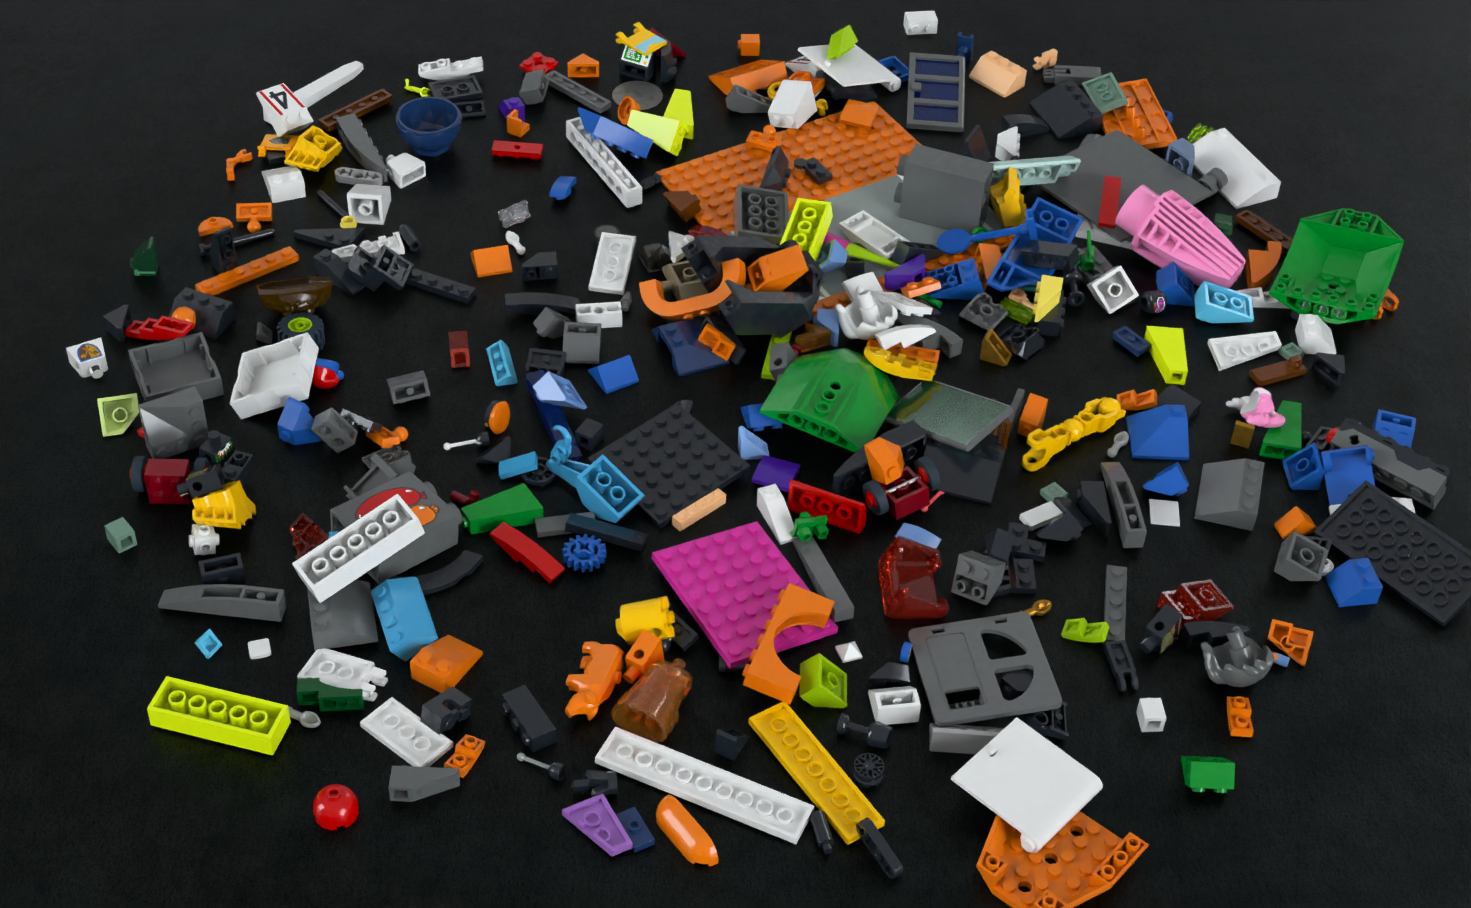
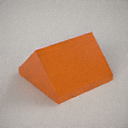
[470,245,512,277]

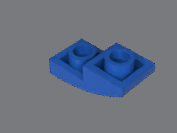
[549,176,576,200]

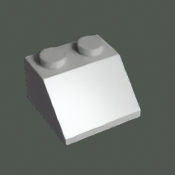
[1087,266,1139,314]
[1295,314,1336,354]

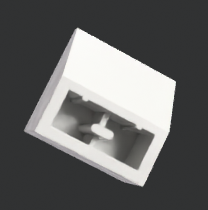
[868,686,921,725]

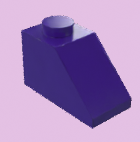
[498,97,525,122]

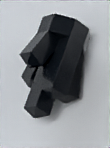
[571,770,618,797]

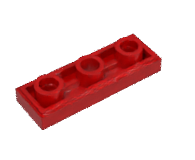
[491,140,543,159]

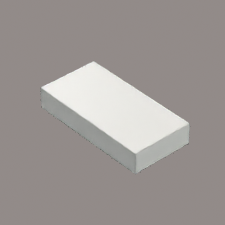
[1019,501,1062,531]

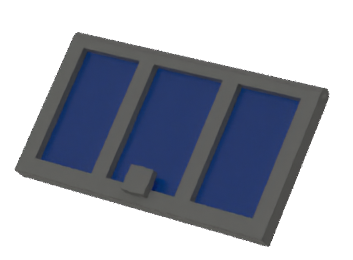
[906,52,965,132]

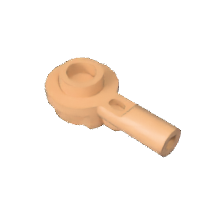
[1009,289,1033,312]

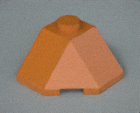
[864,437,905,485]

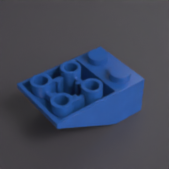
[925,257,984,300]
[1373,409,1416,448]

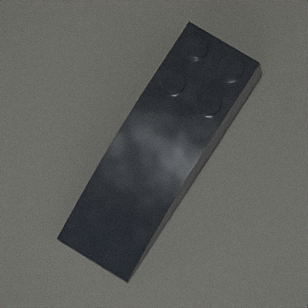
[832,420,928,498]

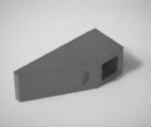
[388,765,460,802]

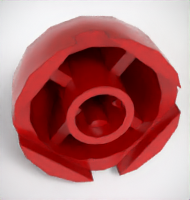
[313,784,359,830]

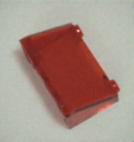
[878,536,949,619]

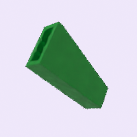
[1259,400,1301,460]
[461,483,543,535]

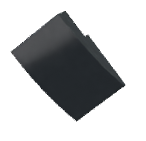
[823,72,877,101]

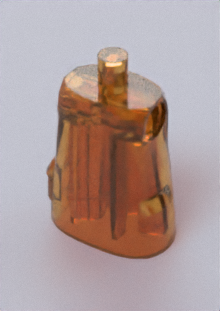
[611,658,692,742]

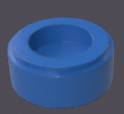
[900,641,913,663]

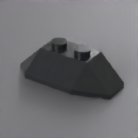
[759,146,791,191]

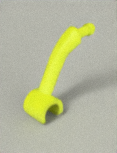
[404,79,431,97]

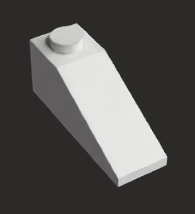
[756,484,797,545]

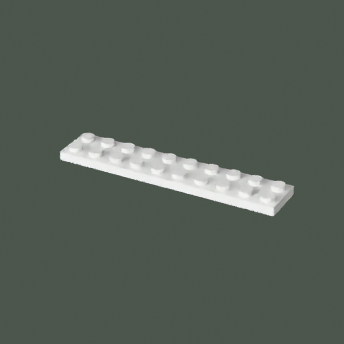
[595,727,815,844]

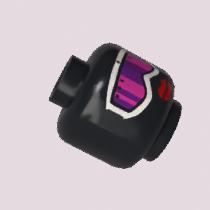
[1140,290,1167,314]

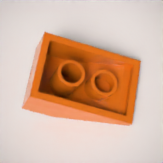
[410,635,483,693]

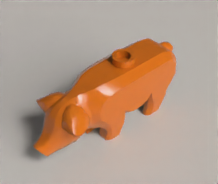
[565,641,624,721]

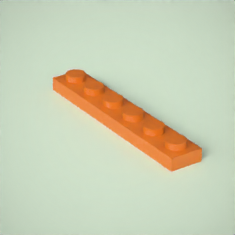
[195,246,299,296]

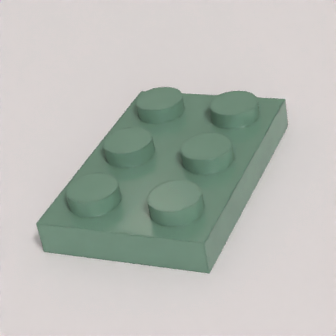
[1082,72,1128,113]

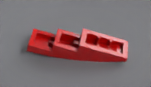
[1098,176,1121,229]
[125,316,194,340]
[489,522,565,584]

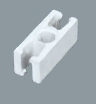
[576,302,622,328]

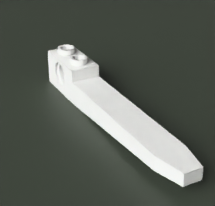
[263,61,363,124]

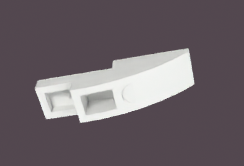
[418,57,483,81]

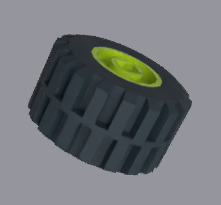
[277,312,325,353]

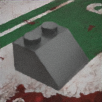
[1274,531,1329,581]

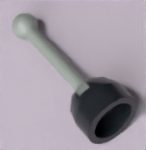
[517,752,567,781]

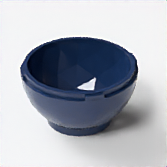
[396,97,462,156]

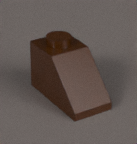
[663,191,702,222]

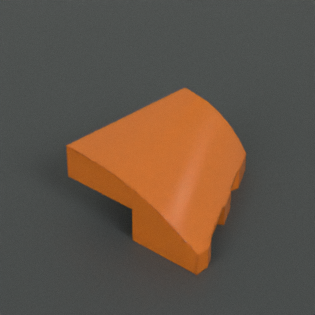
[1268,619,1313,667]

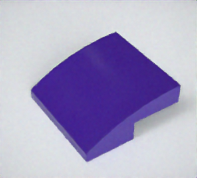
[751,455,801,492]

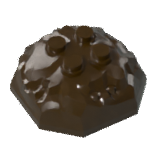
[256,276,333,317]

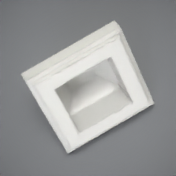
[835,641,862,663]

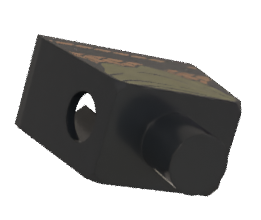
[177,463,227,498]
[1140,604,1183,654]

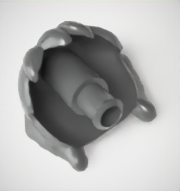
[1201,626,1274,687]

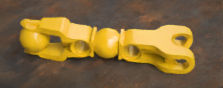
[1021,397,1126,471]

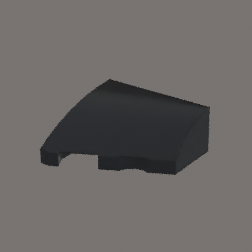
[1148,384,1201,421]

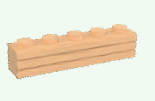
[672,488,726,531]

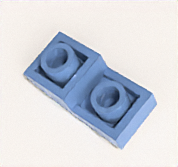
[895,523,942,556]

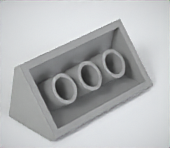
[929,723,1004,756]

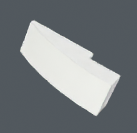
[875,324,936,350]

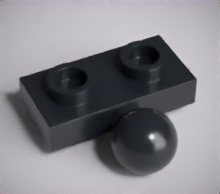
[1301,426,1332,455]
[661,610,699,652]

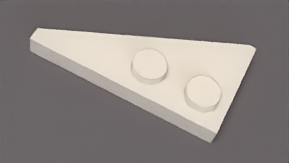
[668,231,695,263]

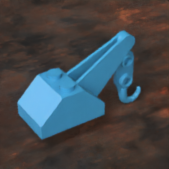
[546,425,645,523]

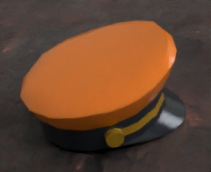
[484,400,510,434]

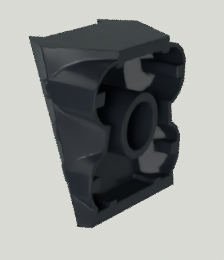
[997,324,1045,361]

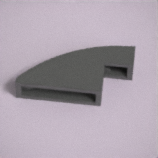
[891,311,963,358]

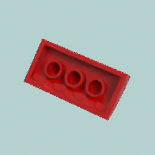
[787,479,866,534]

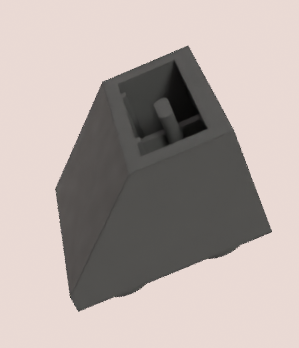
[563,322,601,364]
[951,550,1006,605]

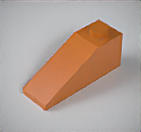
[974,243,1003,292]

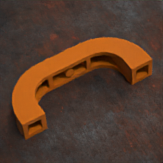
[639,258,746,321]

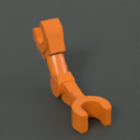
[226,149,253,181]

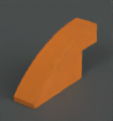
[1245,241,1282,289]

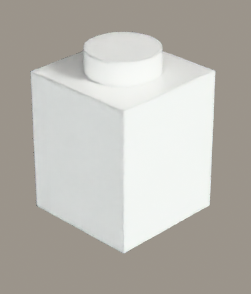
[1136,698,1166,732]

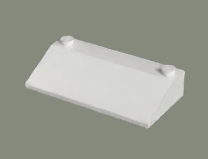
[1193,128,1281,209]

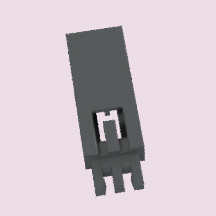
[1042,65,1102,86]

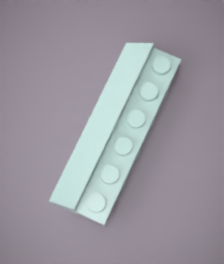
[990,156,1081,186]

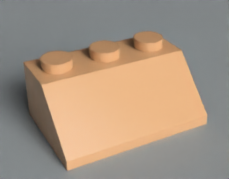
[969,51,1027,98]

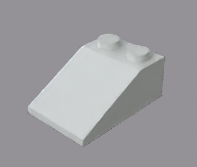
[262,166,306,203]

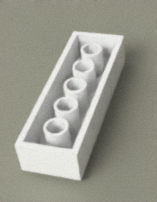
[292,494,425,603]

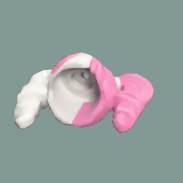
[1226,387,1285,428]

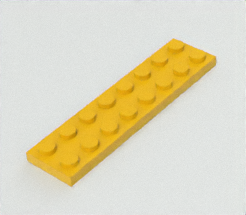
[749,702,885,845]

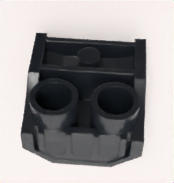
[1018,701,1069,739]

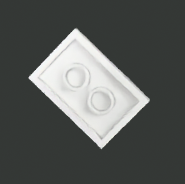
[871,291,933,317]

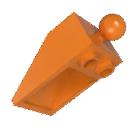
[745,245,808,292]

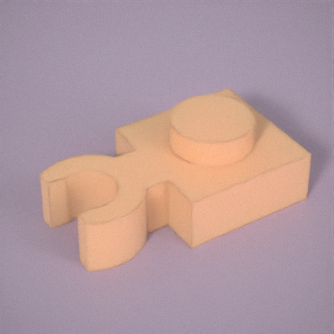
[1032,49,1058,70]

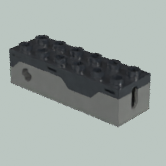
[1326,417,1451,510]

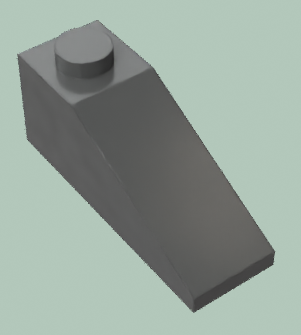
[725,84,773,113]

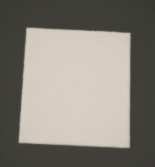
[1149,499,1180,527]

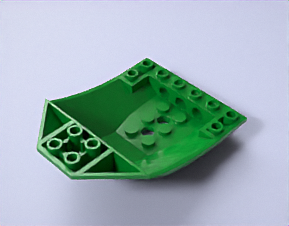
[1269,208,1404,324]
[759,348,900,452]

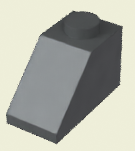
[533,307,572,339]

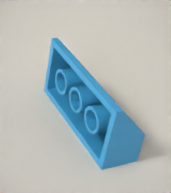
[371,577,438,662]

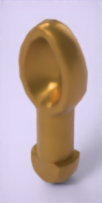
[1019,600,1052,617]

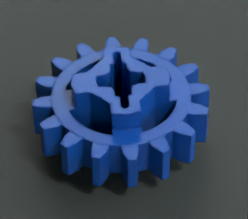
[562,534,606,572]

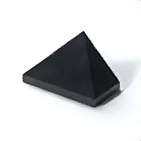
[474,436,511,465]

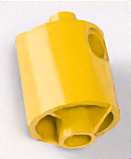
[616,596,675,646]

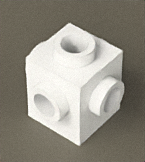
[189,524,219,555]

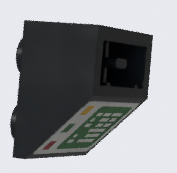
[620,45,656,82]

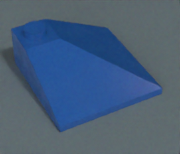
[1125,404,1189,460]

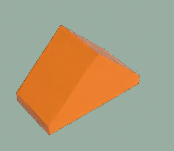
[567,53,599,77]
[1274,506,1317,539]

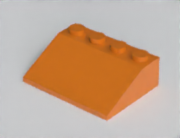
[709,60,788,95]

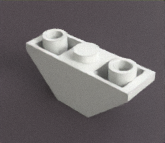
[995,127,1020,161]

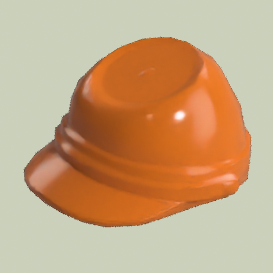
[618,96,640,125]

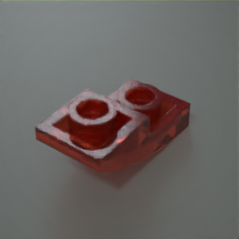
[688,225,728,239]

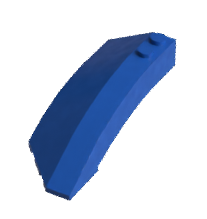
[986,197,1084,292]

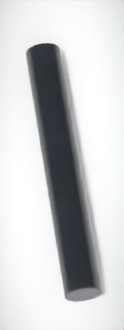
[317,190,349,218]

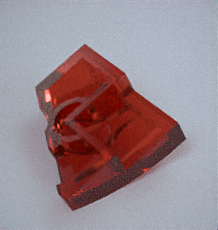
[289,513,329,560]

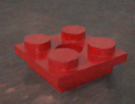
[519,52,559,74]

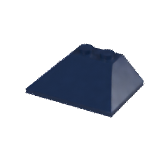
[651,317,730,377]

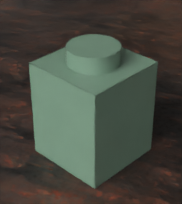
[104,517,137,553]

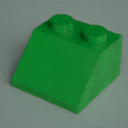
[1181,756,1235,793]

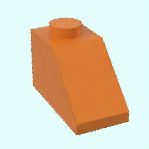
[1017,393,1048,437]

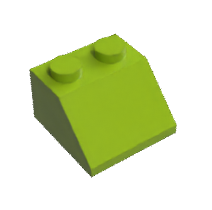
[799,653,847,708]

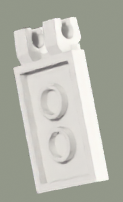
[297,648,388,702]

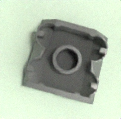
[959,293,1008,330]
[362,445,416,475]

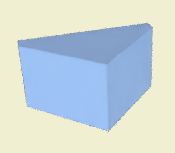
[738,426,770,460]

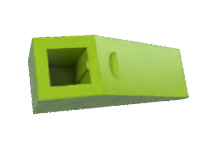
[827,25,858,60]

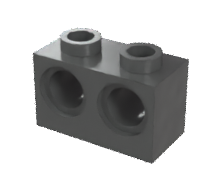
[311,408,358,453]

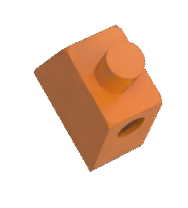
[623,630,664,684]

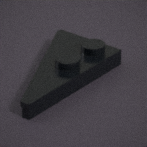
[294,228,364,249]

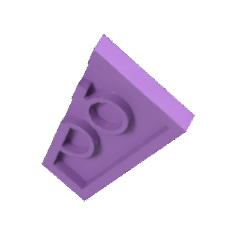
[562,793,632,856]

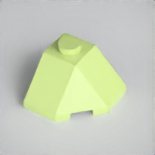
[97,393,139,437]

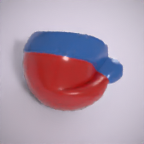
[311,358,344,389]

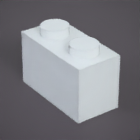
[903,11,938,35]

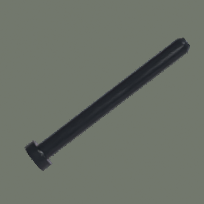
[198,229,274,257]

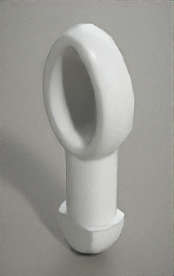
[505,231,526,255]

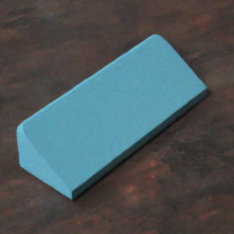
[486,340,518,386]

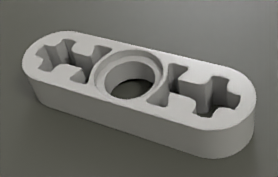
[335,167,383,186]

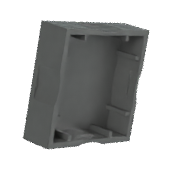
[128,332,224,402]

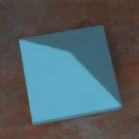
[195,629,222,659]

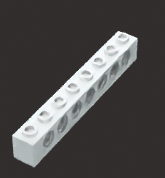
[566,117,642,208]

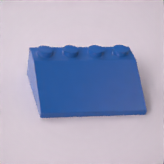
[578,107,654,159]

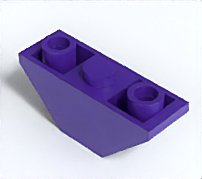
[884,254,925,290]

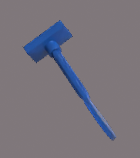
[937,208,1038,255]

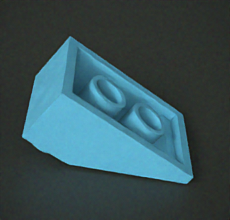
[1194,280,1254,323]

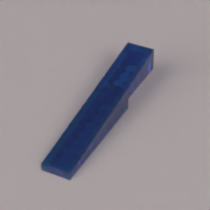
[526,369,582,461]

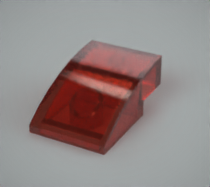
[1156,579,1234,630]

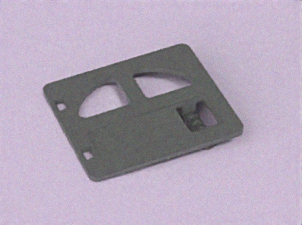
[908,612,1062,727]

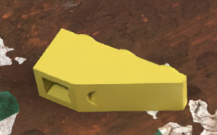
[1032,275,1063,322]

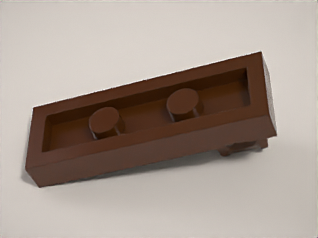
[1250,355,1306,387]

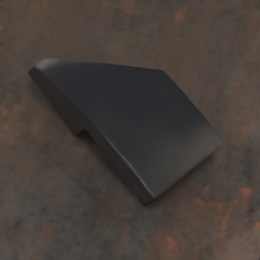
[867,662,910,687]

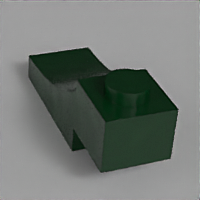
[1214,213,1233,241]
[297,677,364,711]

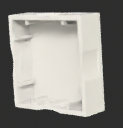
[230,332,319,419]

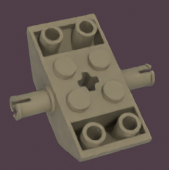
[661,261,708,301]

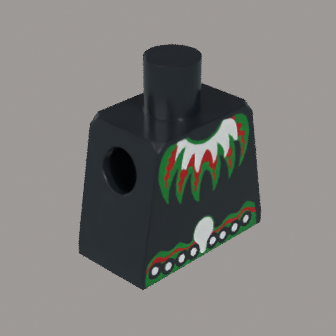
[199,430,236,468]

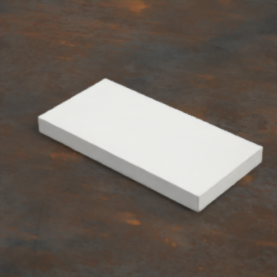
[588,232,636,295]
[360,697,453,767]

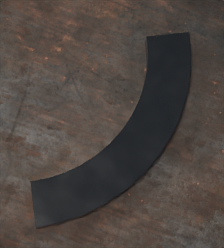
[372,550,483,595]

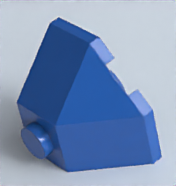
[277,397,322,445]
[1143,462,1189,496]

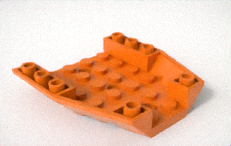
[976,811,1149,908]

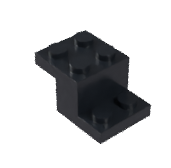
[345,244,413,292]

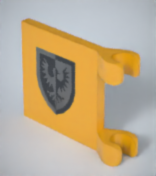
[257,134,299,158]

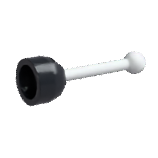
[443,431,490,450]

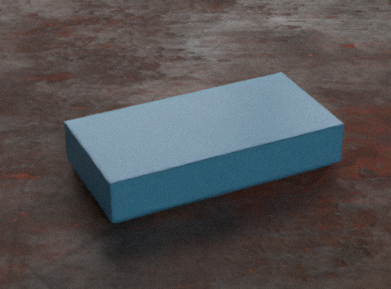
[499,451,538,480]

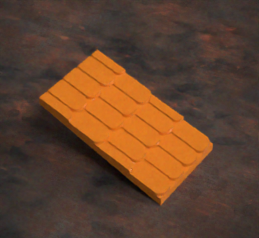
[1087,78,1178,149]

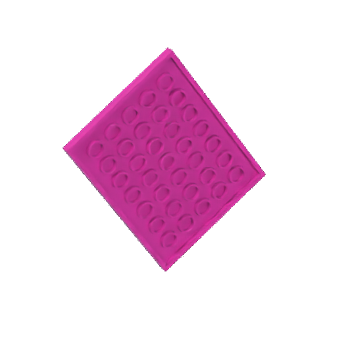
[652,521,838,669]

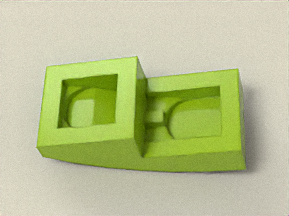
[1061,618,1110,643]

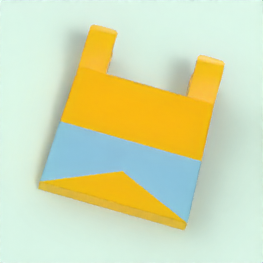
[616,22,667,56]

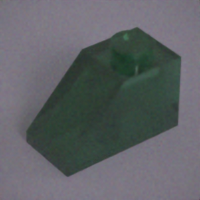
[130,237,159,276]

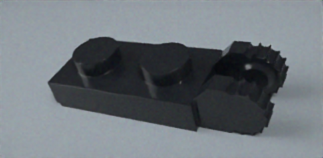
[1103,640,1139,691]

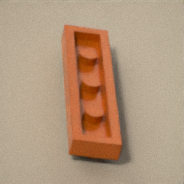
[866,339,940,364]

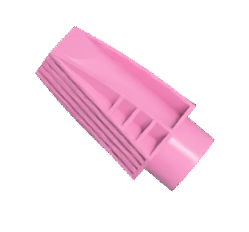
[1115,184,1246,288]

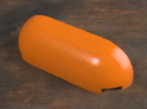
[656,795,718,866]

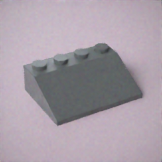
[733,184,789,244]
[1194,458,1264,531]
[307,579,378,650]

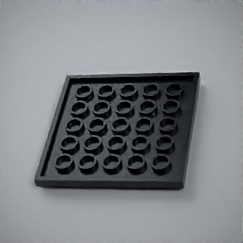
[587,403,750,529]

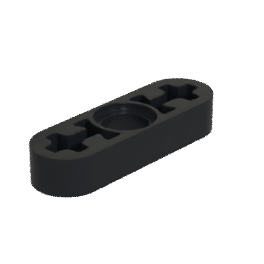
[856,818,903,879]

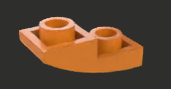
[1227,696,1254,737]
[444,734,485,778]

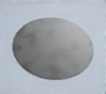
[612,81,663,110]

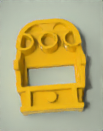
[864,346,938,381]

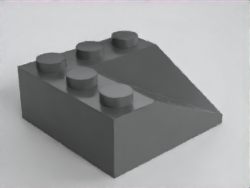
[138,387,208,459]

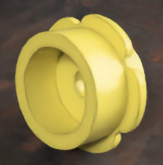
[340,216,357,228]

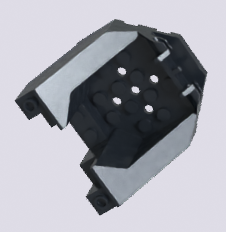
[681,235,826,339]

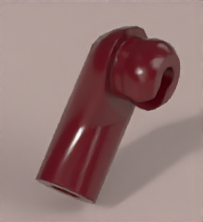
[450,490,480,505]

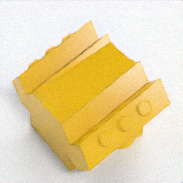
[284,125,343,172]
[990,167,1026,228]
[192,480,256,529]

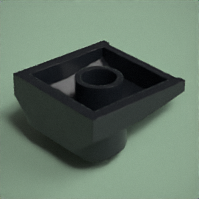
[661,38,677,82]

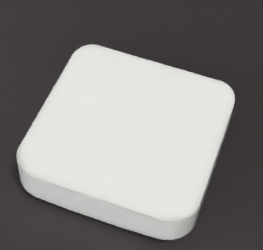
[248,638,271,659]

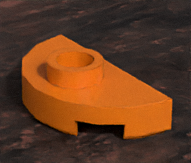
[198,217,233,237]

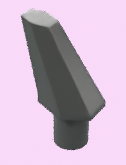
[620,291,632,312]

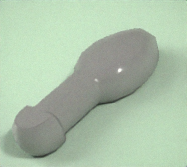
[1107,431,1129,458]
[288,706,321,728]

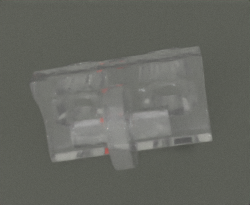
[498,200,531,228]

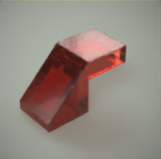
[449,331,470,368]

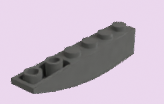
[336,113,389,182]
[1100,462,1147,548]
[158,584,287,622]

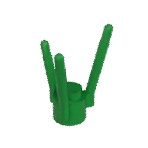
[1076,230,1095,271]

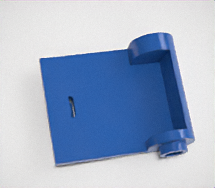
[1321,445,1375,505]

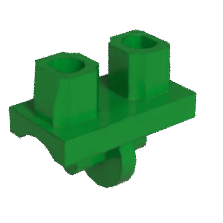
[790,511,829,542]

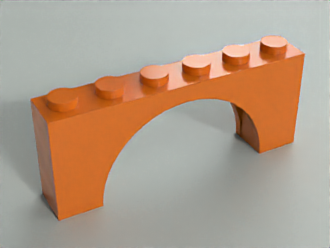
[742,583,835,704]

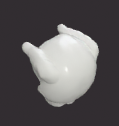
[835,286,898,340]

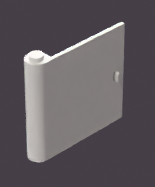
[798,44,901,92]
[951,717,1103,853]

